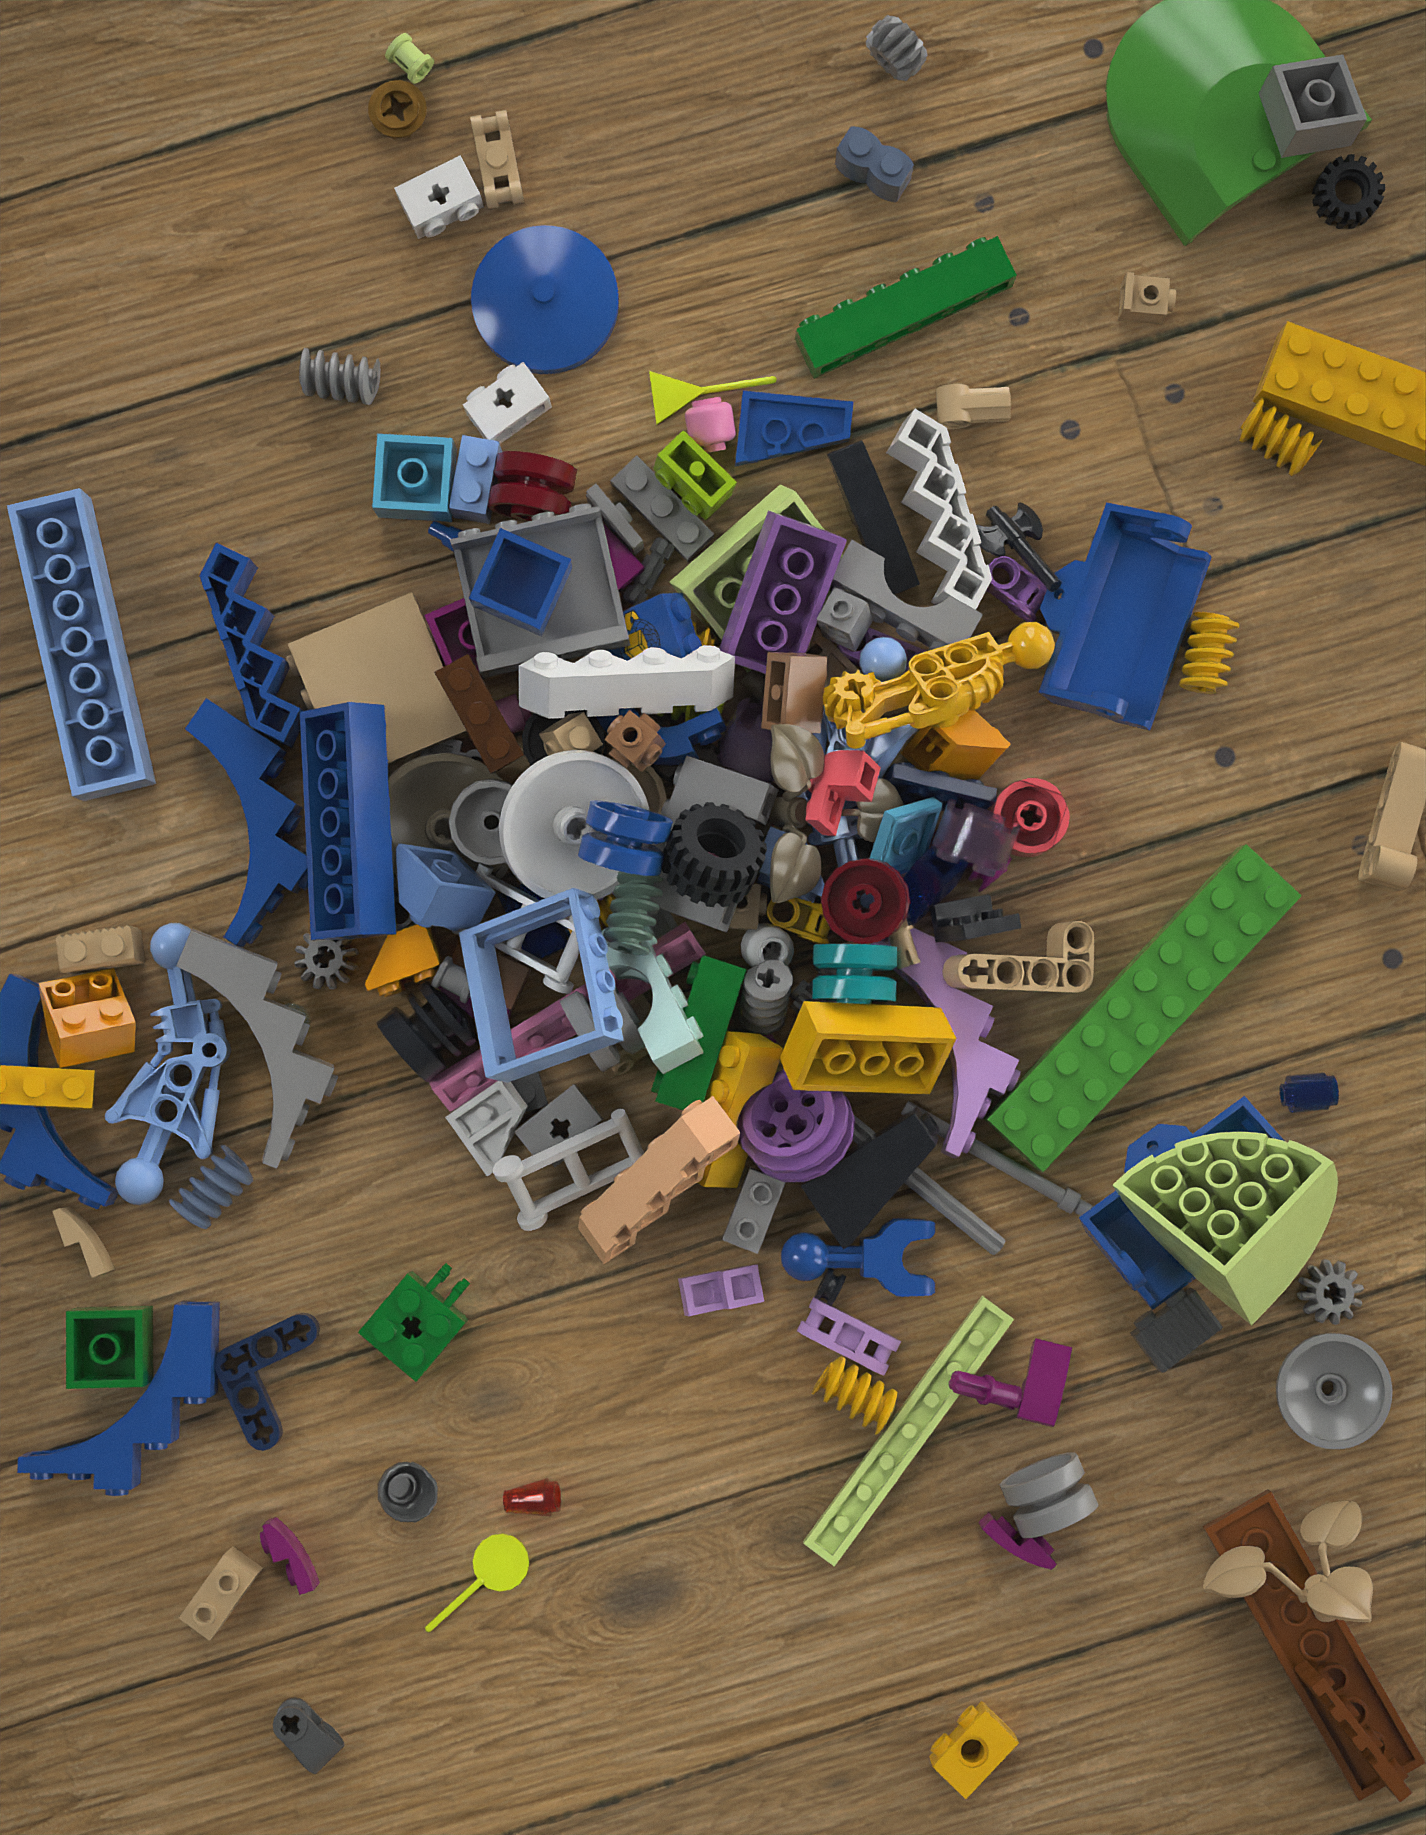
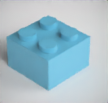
[372,434,457,522]

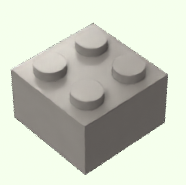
[1258,54,1367,158]

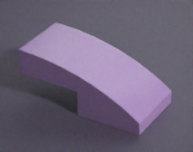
[678,1264,764,1316]

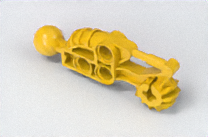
[823,622,1055,749]

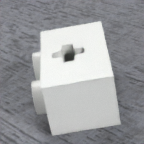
[394,155,484,239]
[463,362,552,444]

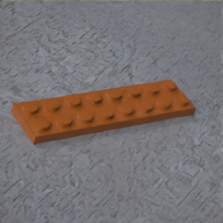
[1203,1489,1426,1801]

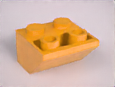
[901,708,1011,780]
[365,924,445,998]
[39,968,136,1068]

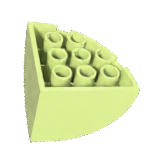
[1113,1132,1338,1325]

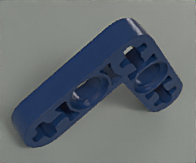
[215,1313,320,1451]

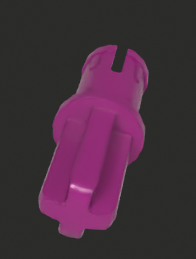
[948,1370,1022,1410]

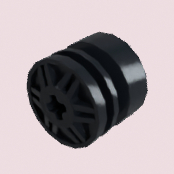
[376,981,477,1082]

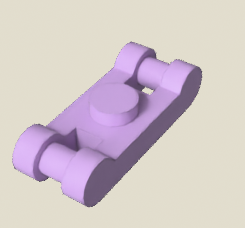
[797,1297,901,1376]

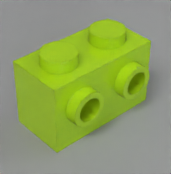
[653,430,737,520]

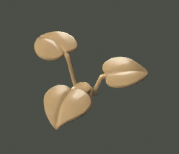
[1203,1501,1373,1623]

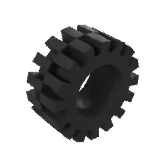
[1312,154,1385,229]

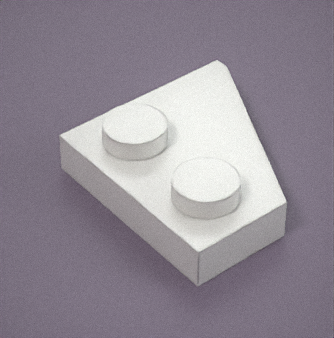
[445,1081,528,1176]

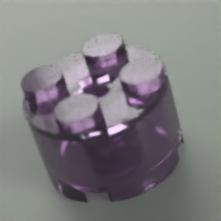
[717,698,775,784]
[932,799,1021,877]

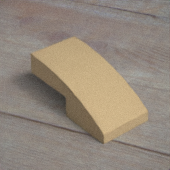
[52,1207,115,1278]

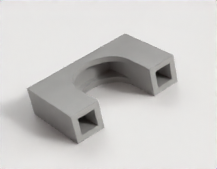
[650,756,779,933]

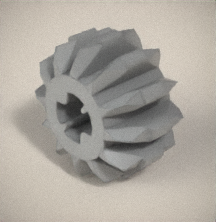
[866,15,928,81]
[294,933,359,990]
[1297,1259,1364,1325]

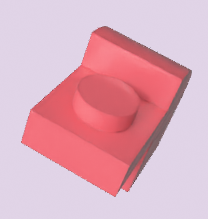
[805,750,881,836]

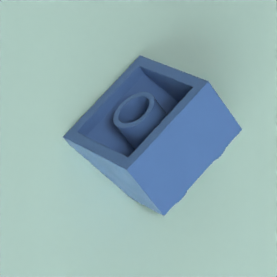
[396,844,496,931]

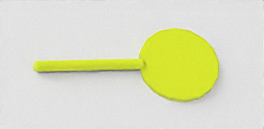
[425,1533,529,1632]

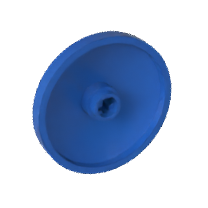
[471,225,619,374]

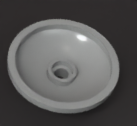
[1276,1333,1392,1449]

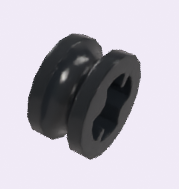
[814,1268,846,1306]

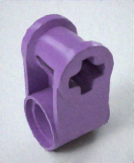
[987,556,1047,622]

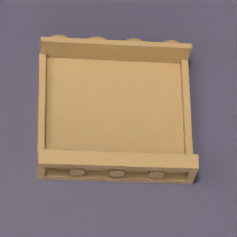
[286,592,469,765]

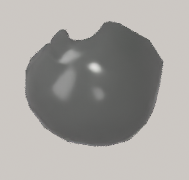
[378,1461,438,1523]

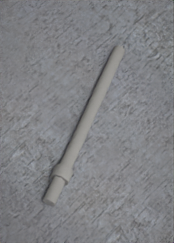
[901,1101,1094,1216]

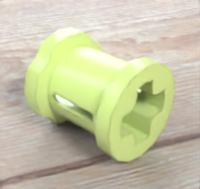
[385,33,434,84]

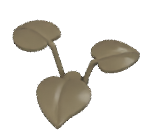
[769,724,904,903]

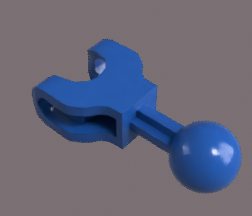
[781,1218,936,1297]

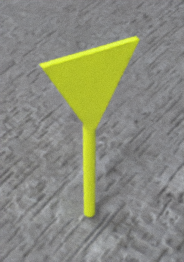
[649,371,777,425]

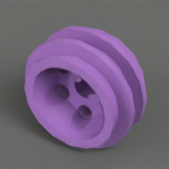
[738,1070,855,1182]

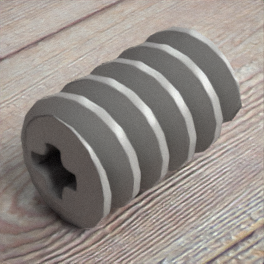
[299,348,381,405]
[738,959,793,1035]

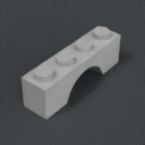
[829,540,983,650]

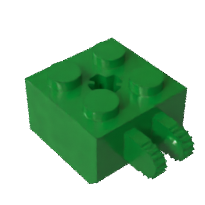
[358,1263,470,1382]

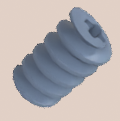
[169,1145,253,1229]

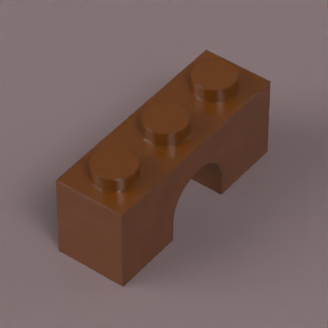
[434,654,525,774]

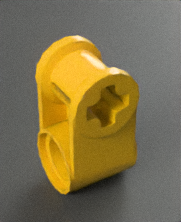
[765,898,830,944]

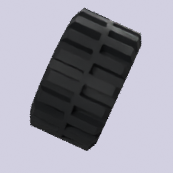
[662,802,767,907]

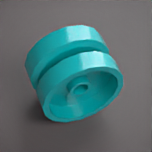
[812,944,897,1004]

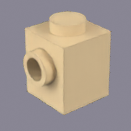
[539,712,603,756]

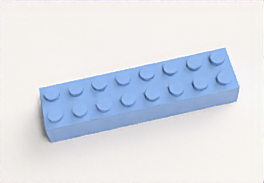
[7,488,156,801]

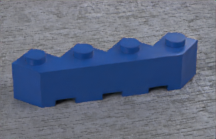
[199,543,303,748]

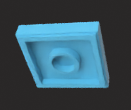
[870,797,943,874]

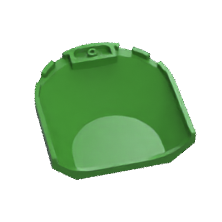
[1105,0,1372,246]

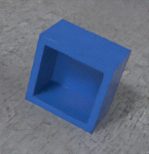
[469,528,572,637]

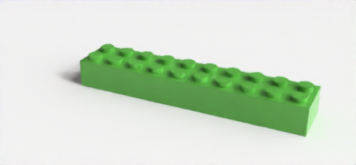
[983,844,1302,1172]

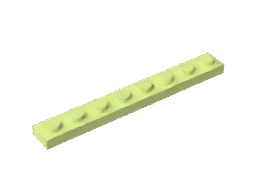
[803,1296,1014,1567]

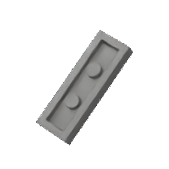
[610,456,714,562]

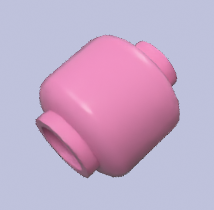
[685,396,736,453]

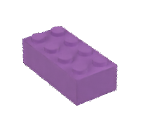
[719,510,847,674]

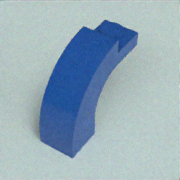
[596,708,728,766]

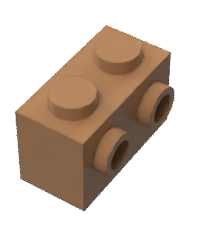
[761,652,827,733]

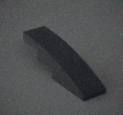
[827,440,920,595]

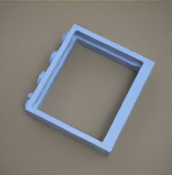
[459,888,624,1083]

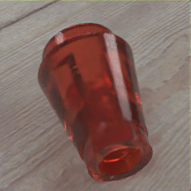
[503,1478,561,1517]

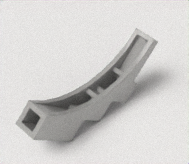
[176,928,338,1169]

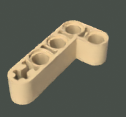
[1358,742,1426,891]
[942,921,1094,993]

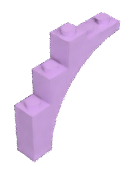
[870,925,1021,1158]

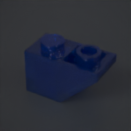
[903,839,969,926]

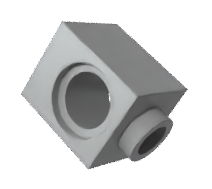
[816,587,873,651]

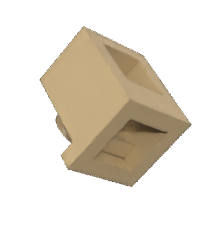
[1118,272,1176,324]

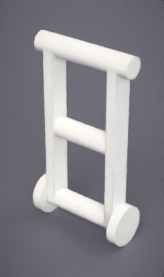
[452,863,580,994]
[492,1109,644,1231]

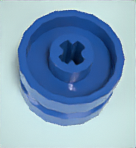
[578,800,673,876]

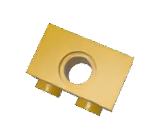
[929,1701,1019,1799]

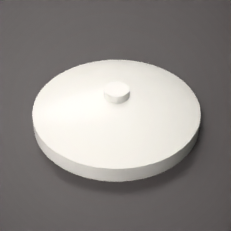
[499,750,650,900]

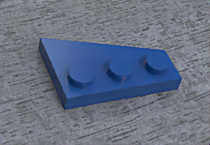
[735,390,853,467]

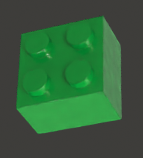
[66,1306,153,1389]

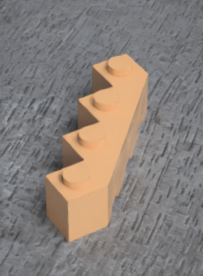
[578,1096,740,1264]

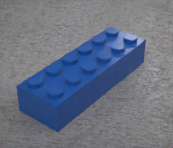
[300,702,396,940]

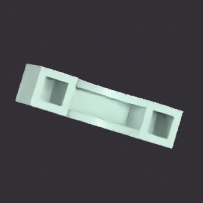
[601,926,704,1074]

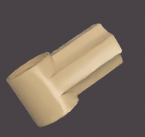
[936,384,1011,429]

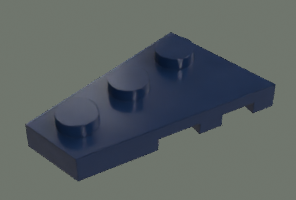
[881,762,997,814]

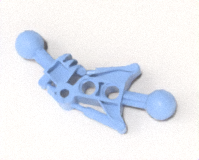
[797,637,918,908]
[105,923,231,1205]

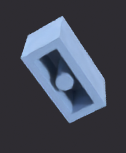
[449,435,503,524]

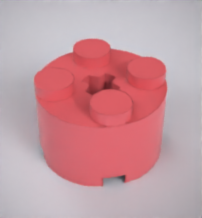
[989,778,1070,857]

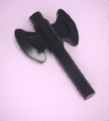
[976,502,1062,592]

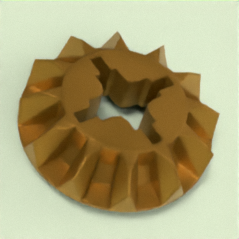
[368,80,427,140]

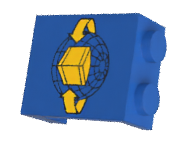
[608,593,702,661]

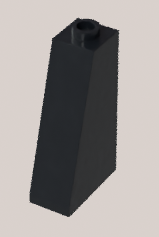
[801,1106,940,1250]

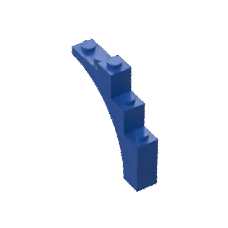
[185,698,308,947]
[0,974,119,1209]
[17,1301,220,1496]

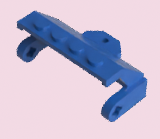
[1039,503,1212,731]
[1079,1096,1285,1310]

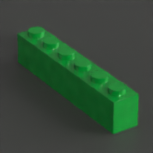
[795,236,1017,379]

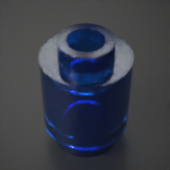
[1279,1072,1339,1113]

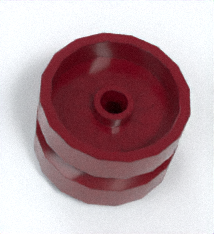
[488,451,577,522]
[821,858,911,944]

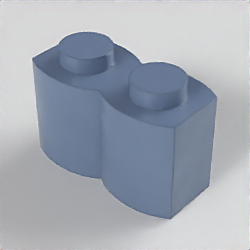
[835,126,914,202]

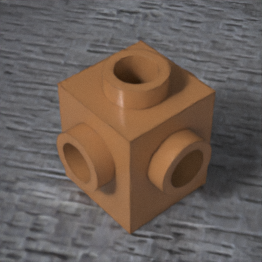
[605,710,666,773]

